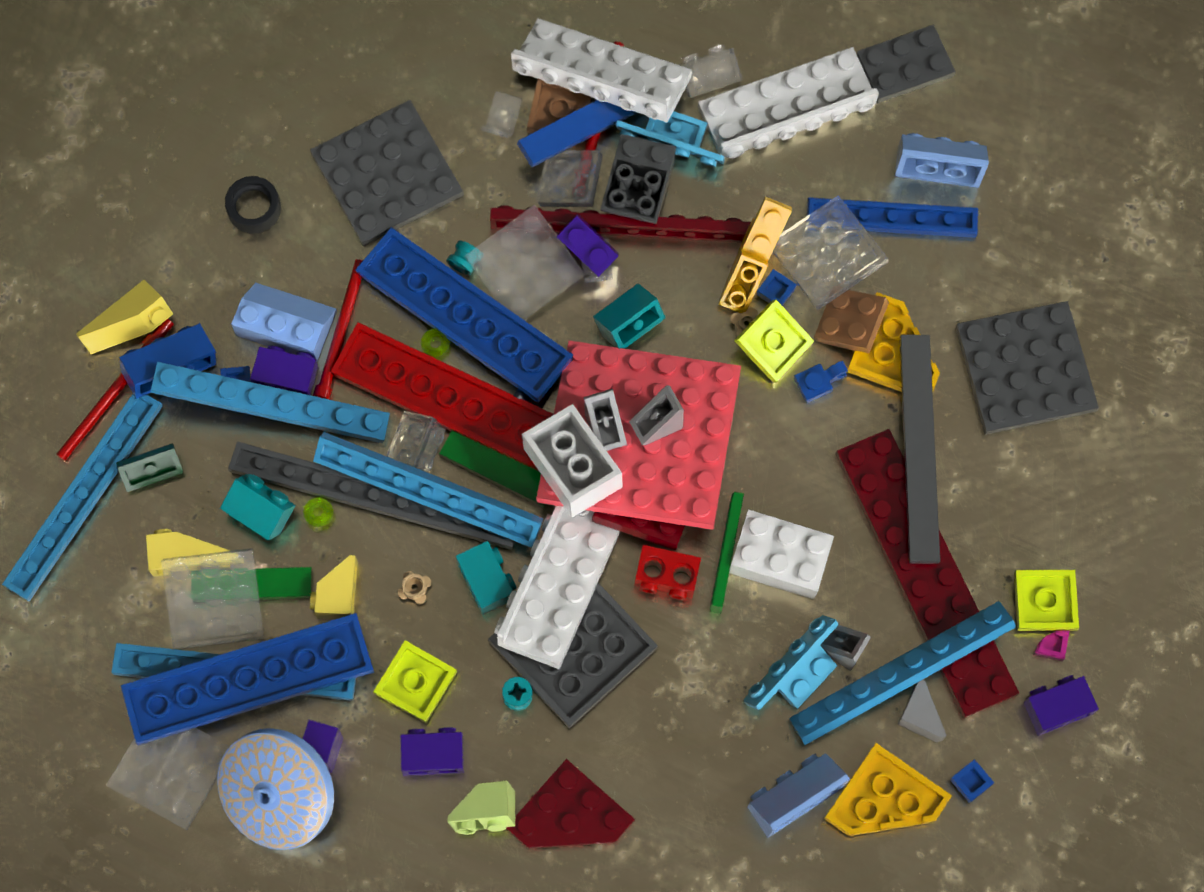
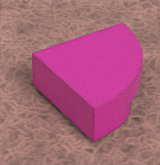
[1033,630,1070,662]

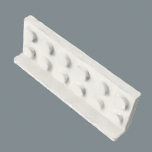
[511,18,692,122]
[698,47,879,159]
[494,505,620,669]

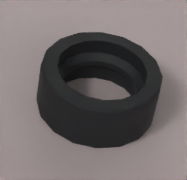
[225,176,281,234]

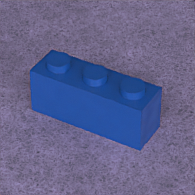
[119,323,216,399]

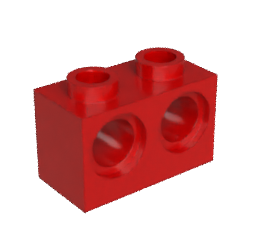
[634,545,701,600]

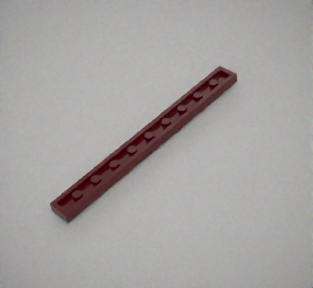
[490,205,751,243]

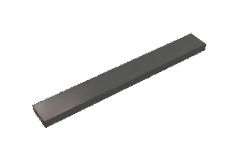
[899,335,940,564]

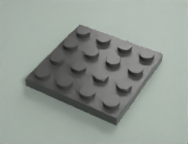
[310,100,464,246]
[955,301,1099,435]
[488,583,658,729]

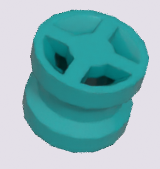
[446,240,482,276]
[502,677,533,711]

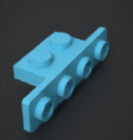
[615,111,725,167]
[743,615,839,710]

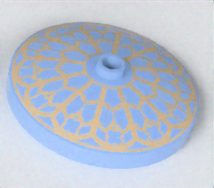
[217,728,334,850]

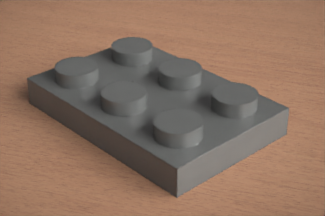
[856,24,956,104]

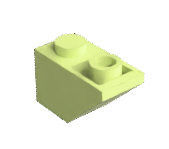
[448,781,515,835]

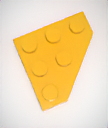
[848,292,940,392]
[824,743,952,837]

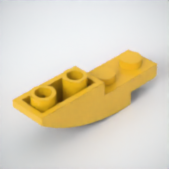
[718,196,792,313]

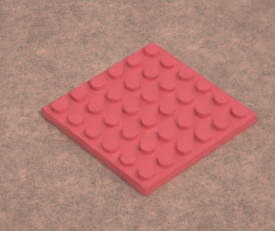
[536,341,741,530]

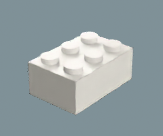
[522,404,623,517]
[729,510,834,599]

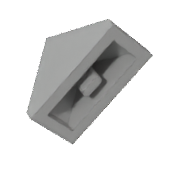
[629,386,684,445]
[584,389,627,451]
[820,625,871,671]
[898,679,947,743]

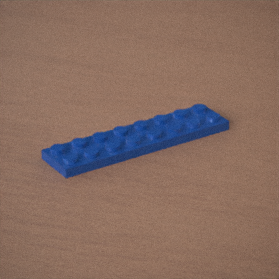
[356,227,574,403]
[121,613,374,745]

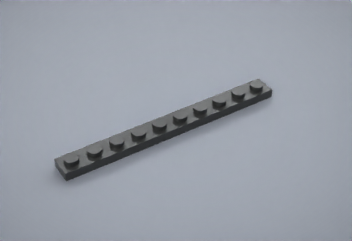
[228,441,515,550]

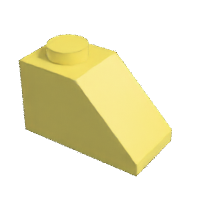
[310,555,358,620]

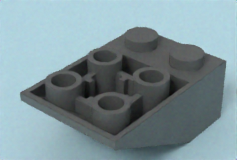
[600,134,676,224]

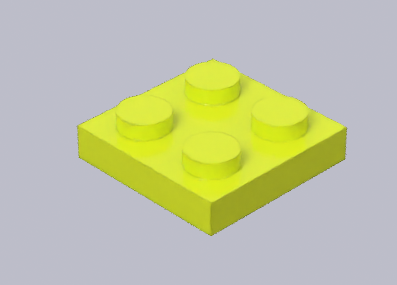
[734,300,814,382]
[1014,570,1079,631]
[373,640,457,723]

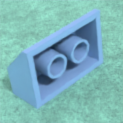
[895,133,989,188]
[231,282,337,361]
[747,753,850,838]

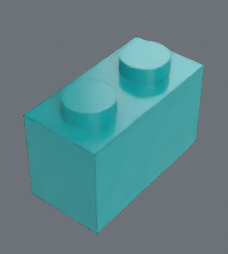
[593,283,666,349]
[220,474,296,540]
[455,541,517,615]

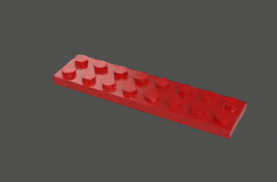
[331,322,553,471]

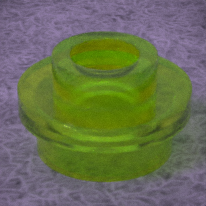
[421,329,450,357]
[303,497,333,527]

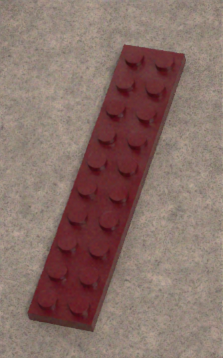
[836,429,1019,719]

